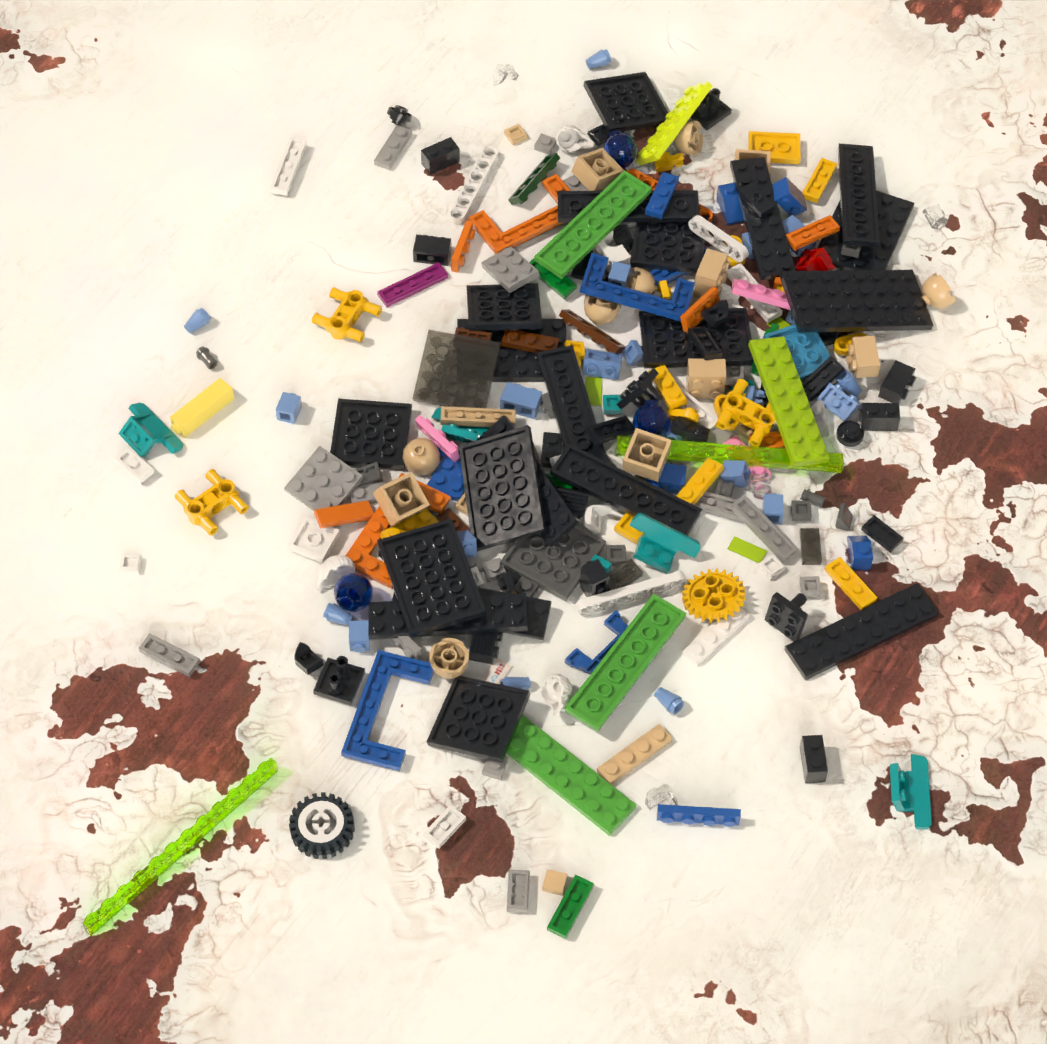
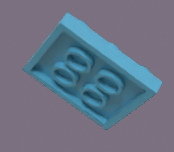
[762,324,830,380]

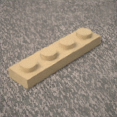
[440,406,516,427]
[597,723,672,785]

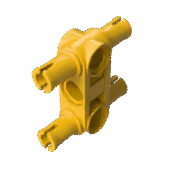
[312,287,382,343]
[715,379,775,447]
[174,469,249,536]

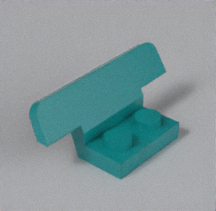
[118,402,183,458]
[431,408,490,444]
[629,513,701,574]
[890,754,932,830]

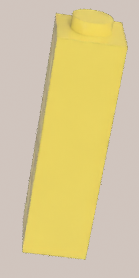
[170,378,234,438]

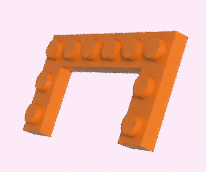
[468,174,571,254]
[345,473,451,589]

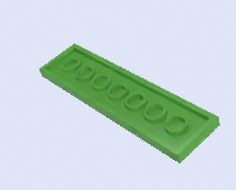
[534,170,652,279]
[565,594,687,732]
[506,715,636,836]

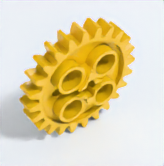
[682,568,746,623]

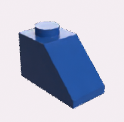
[716,182,744,225]
[847,535,873,571]

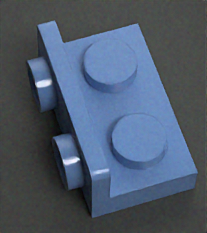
[582,349,623,380]
[816,382,861,422]

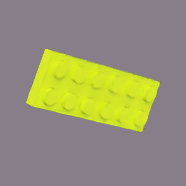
[635,81,713,165]

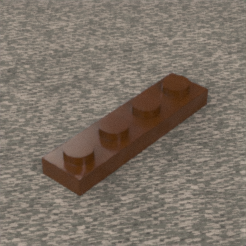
[559,309,626,353]

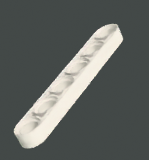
[450,145,498,225]
[576,571,687,616]

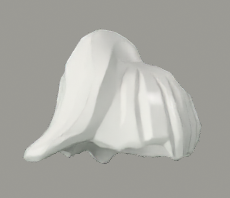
[555,125,595,153]
[316,555,355,592]
[541,674,575,717]

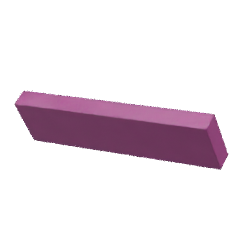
[377,262,448,308]

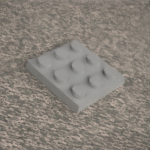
[284,446,364,511]

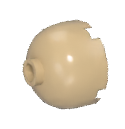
[673,120,703,155]
[627,267,657,295]
[921,272,956,309]
[584,295,621,326]
[403,438,441,476]
[429,638,469,679]

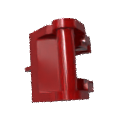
[794,248,835,271]

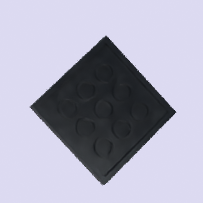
[583,72,668,134]
[630,218,708,274]
[466,283,542,331]
[330,398,412,469]
[426,676,531,763]

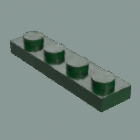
[508,153,560,205]

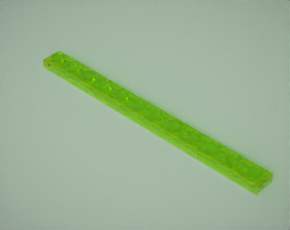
[616,436,843,473]
[82,758,278,936]

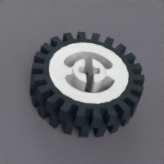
[289,792,355,859]

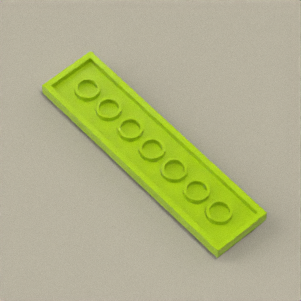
[748,336,830,467]

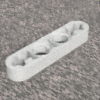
[688,215,749,262]

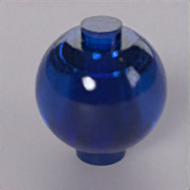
[604,130,638,168]
[633,400,670,437]
[334,573,373,612]

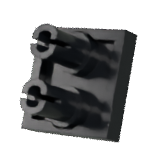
[690,88,732,130]
[616,368,663,413]
[764,592,808,641]
[313,656,365,706]

